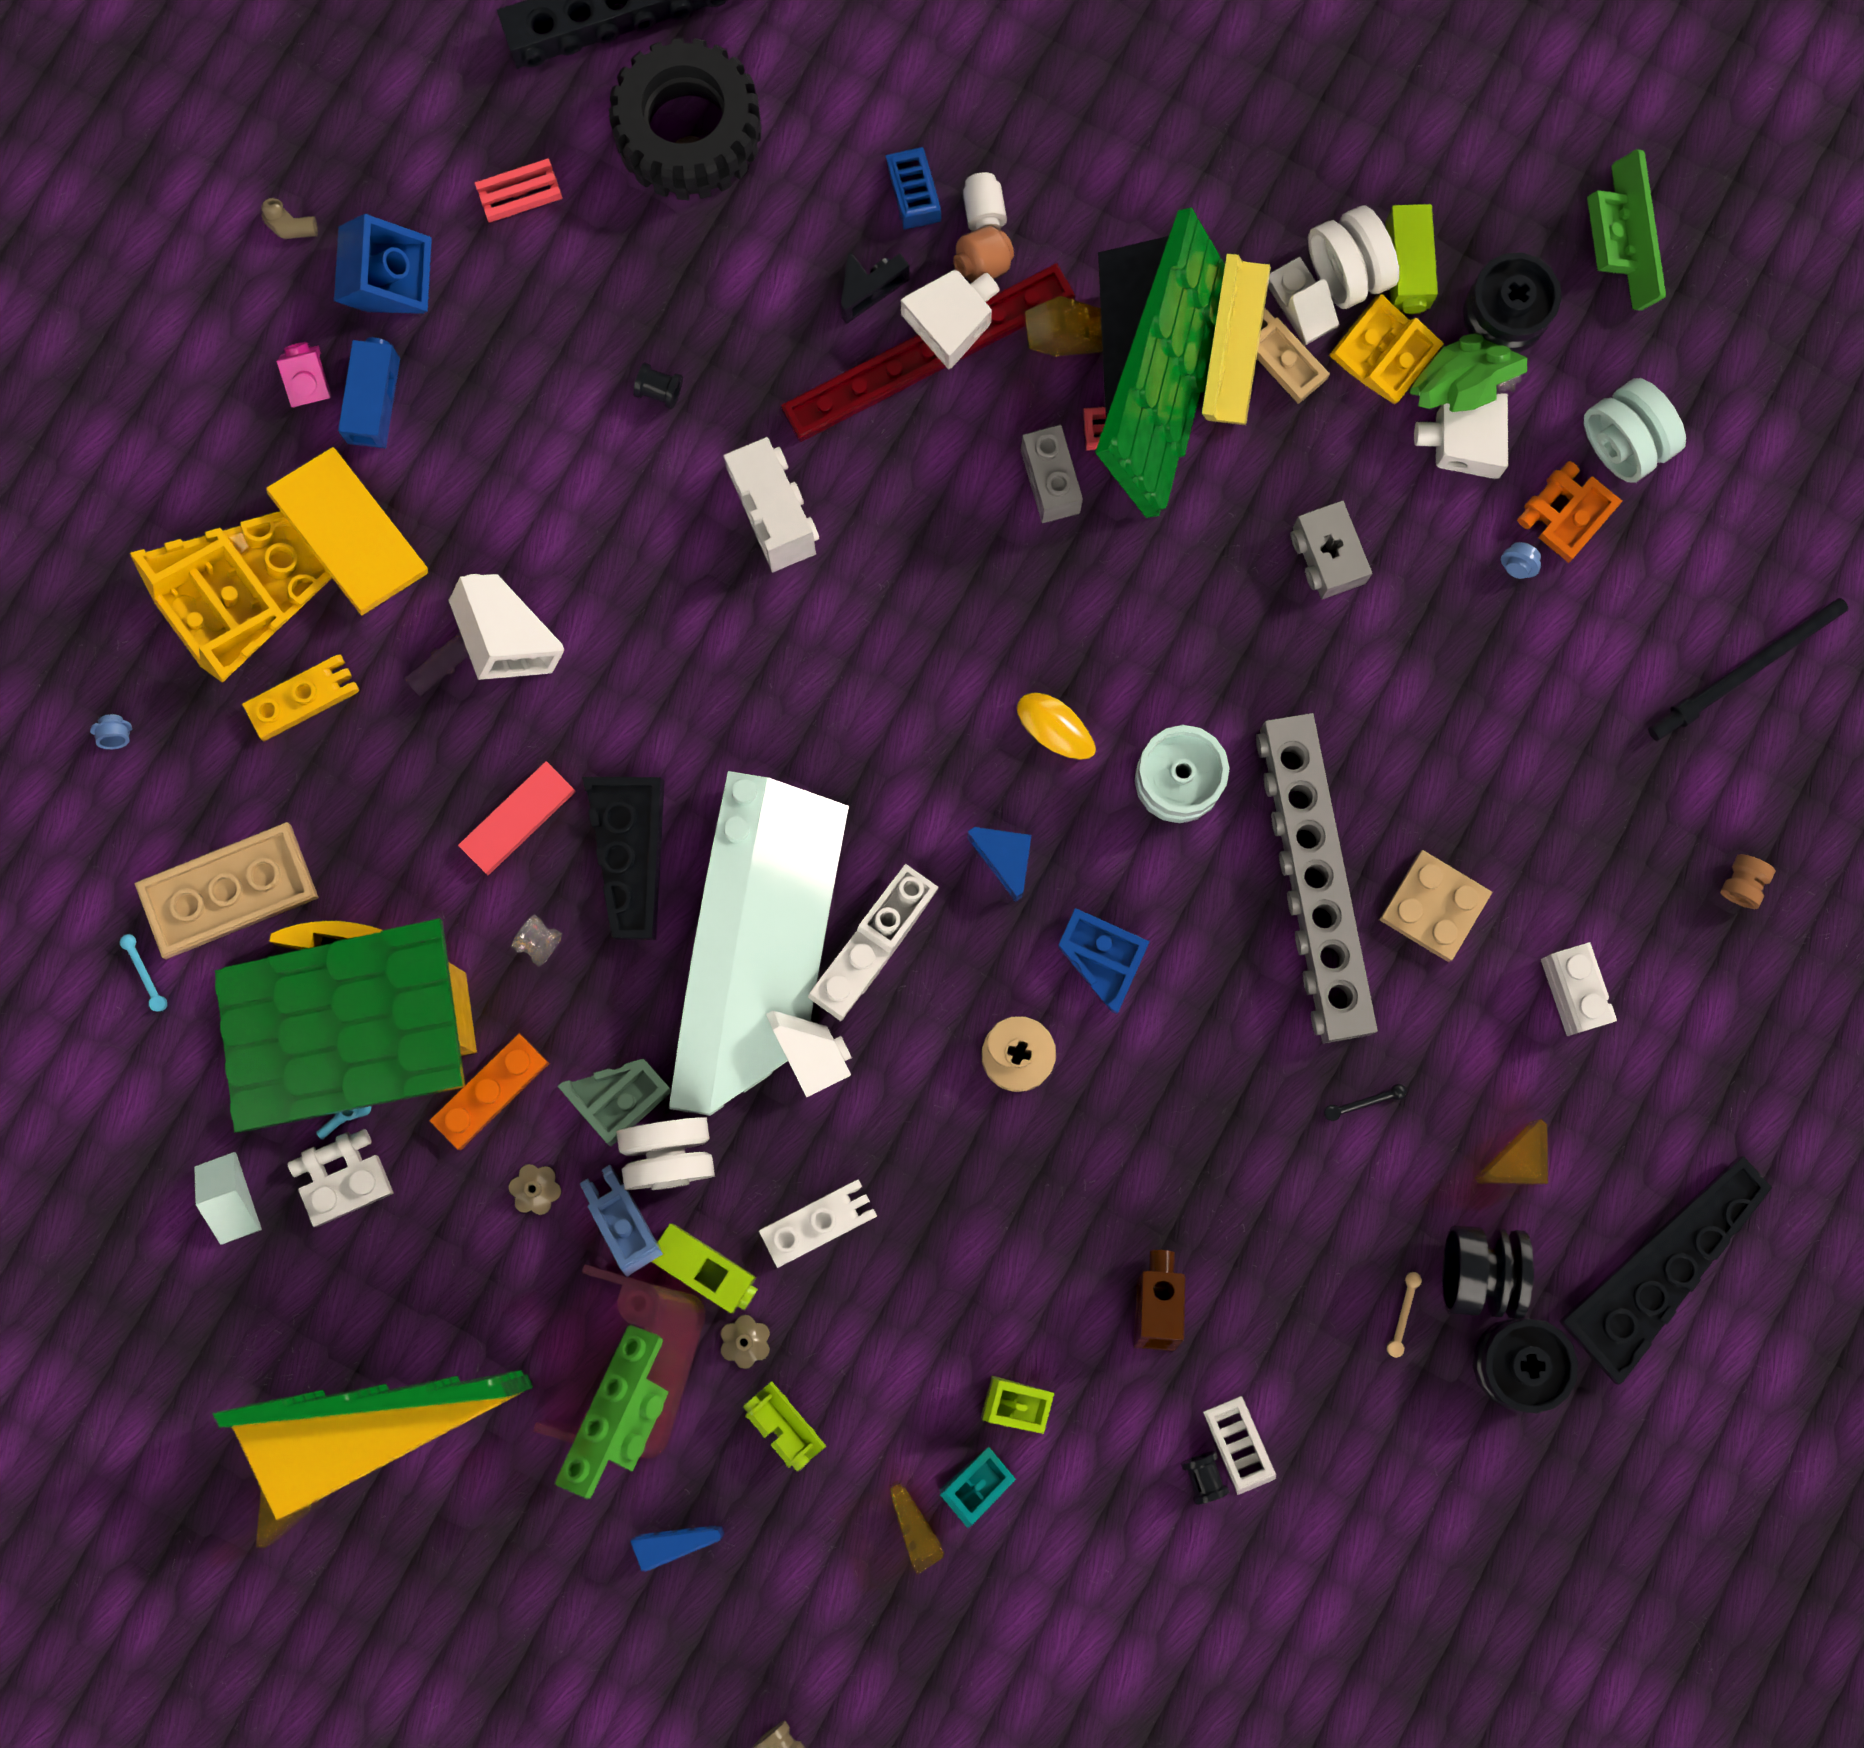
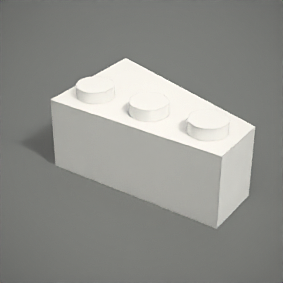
[723,437,820,573]

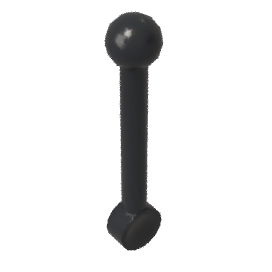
[1324,1084,1407,1121]

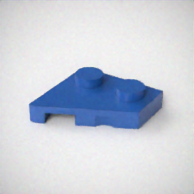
[1058,908,1150,1014]

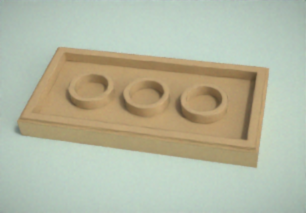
[135,822,319,959]

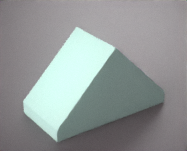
[195,1152,262,1245]

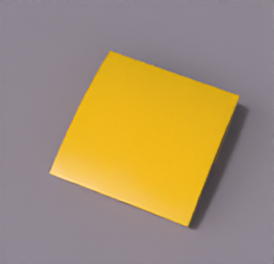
[1329,294,1444,404]

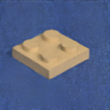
[1379,850,1493,962]

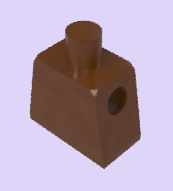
[1133,1250,1185,1351]

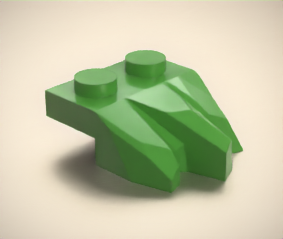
[1410,334,1527,412]

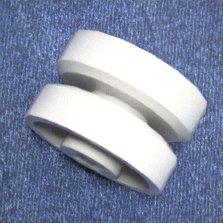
[1308,205,1399,309]
[617,1118,715,1190]

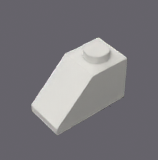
[766,1011,852,1097]

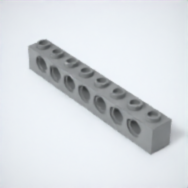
[1256,713,1378,1044]

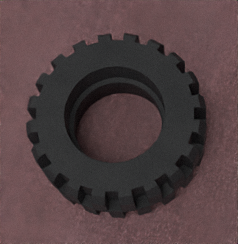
[609,38,762,200]

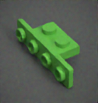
[1587,149,1666,311]
[555,1325,669,1499]

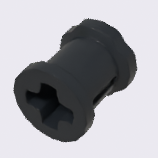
[633,363,683,409]
[1181,1451,1230,1505]

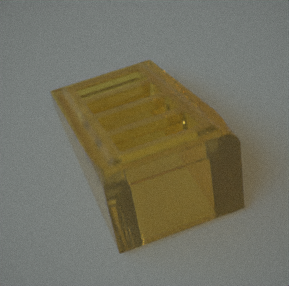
[890,1480,944,1575]

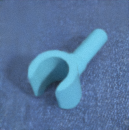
[316,1106,371,1139]

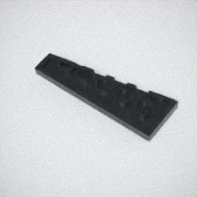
[1559,1156,1772,1385]

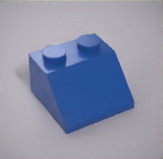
[334,214,432,314]

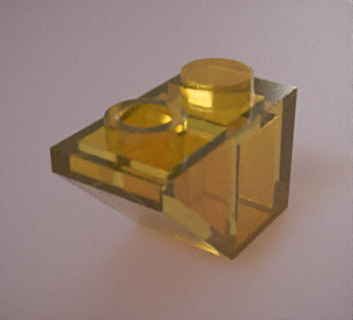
[1025,296,1103,356]

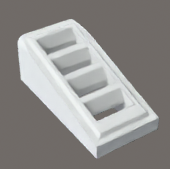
[1203,1396,1276,1495]

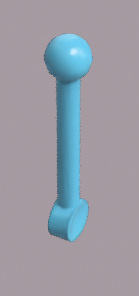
[120,934,167,1012]

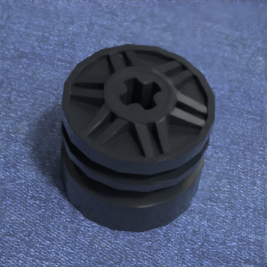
[1442,1226,1534,1319]

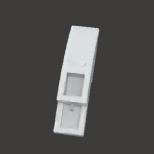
[808,864,938,1021]

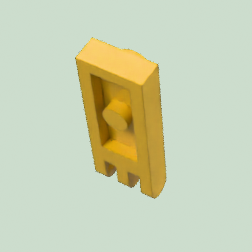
[242,655,359,741]

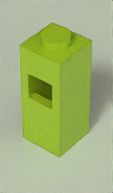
[1385,204,1438,314]
[651,1223,758,1314]

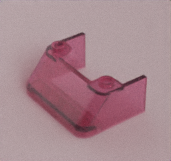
[533,1264,706,1458]

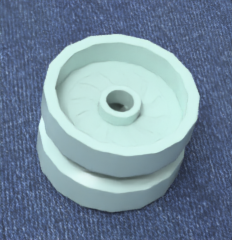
[1584,378,1686,483]
[1134,725,1230,823]

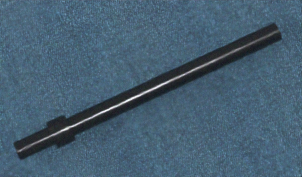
[1648,598,1849,741]

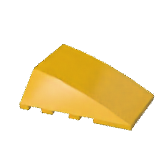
[130,511,332,683]

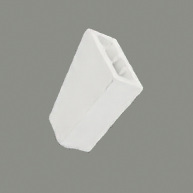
[449,574,564,680]

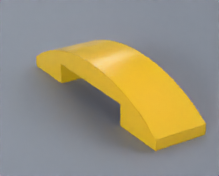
[269,921,382,950]

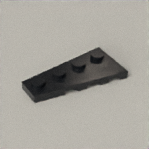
[582,777,665,940]

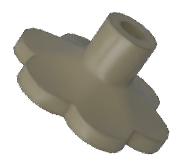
[509,1164,561,1215]
[721,1315,770,1369]

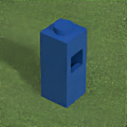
[338,337,400,448]

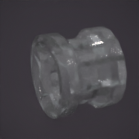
[511,915,562,966]

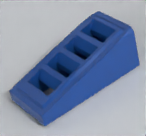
[886,147,941,230]
[631,1525,725,1572]

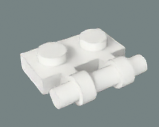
[288,1129,394,1227]

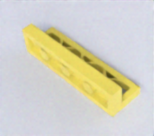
[1202,254,1271,425]

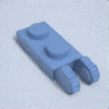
[580,1165,663,1276]

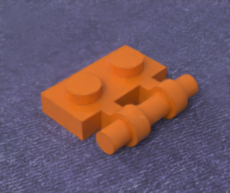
[1517,461,1622,563]

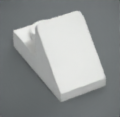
[1268,257,1339,345]

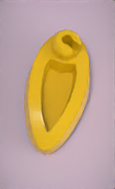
[1017,693,1096,759]

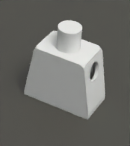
[901,270,999,369]
[1414,394,1508,479]

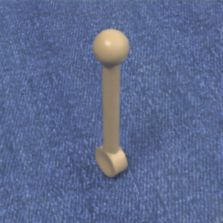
[1386,1272,1422,1358]

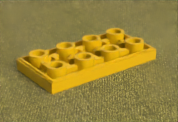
[266,447,428,616]

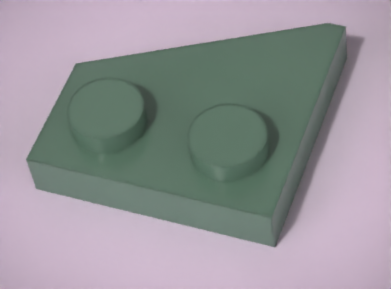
[557,1059,671,1146]

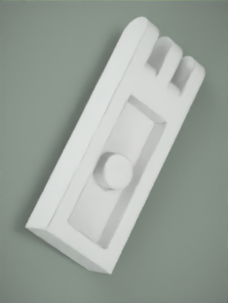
[759,1179,877,1268]

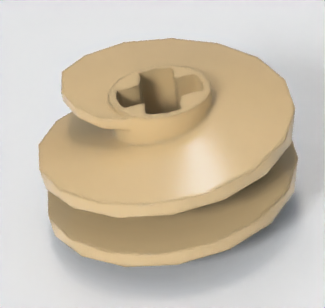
[981,1017,1056,1092]

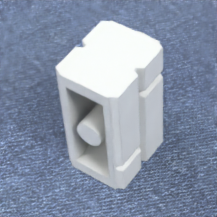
[1541,942,1617,1036]

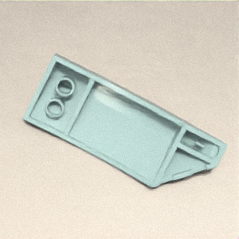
[669,771,849,1116]

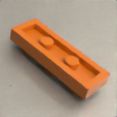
[429,1033,550,1151]

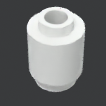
[963,173,1007,231]

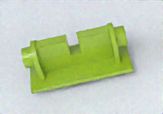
[743,1381,826,1472]

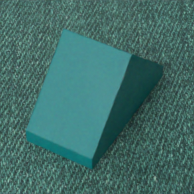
[939,1447,1016,1528]

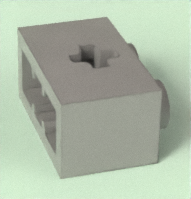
[1021,425,1083,523]
[1291,501,1373,600]

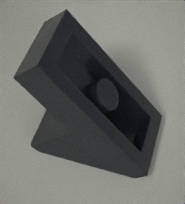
[841,252,909,324]

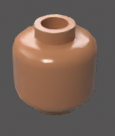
[953,226,1014,282]

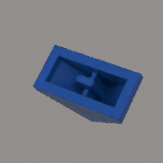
[967,827,1031,902]

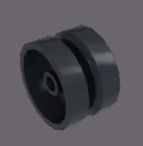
[1463,252,1562,353]
[1473,1318,1578,1414]

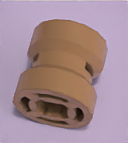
[1720,854,1776,909]

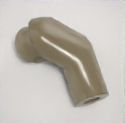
[261,198,318,239]

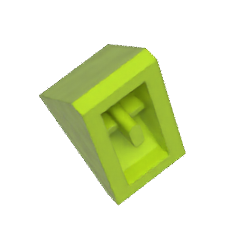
[981,1376,1054,1434]

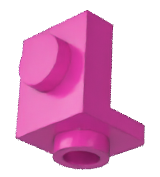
[277,342,331,408]

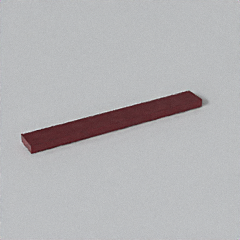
[781,263,1076,443]

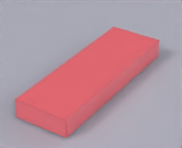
[458,761,576,875]

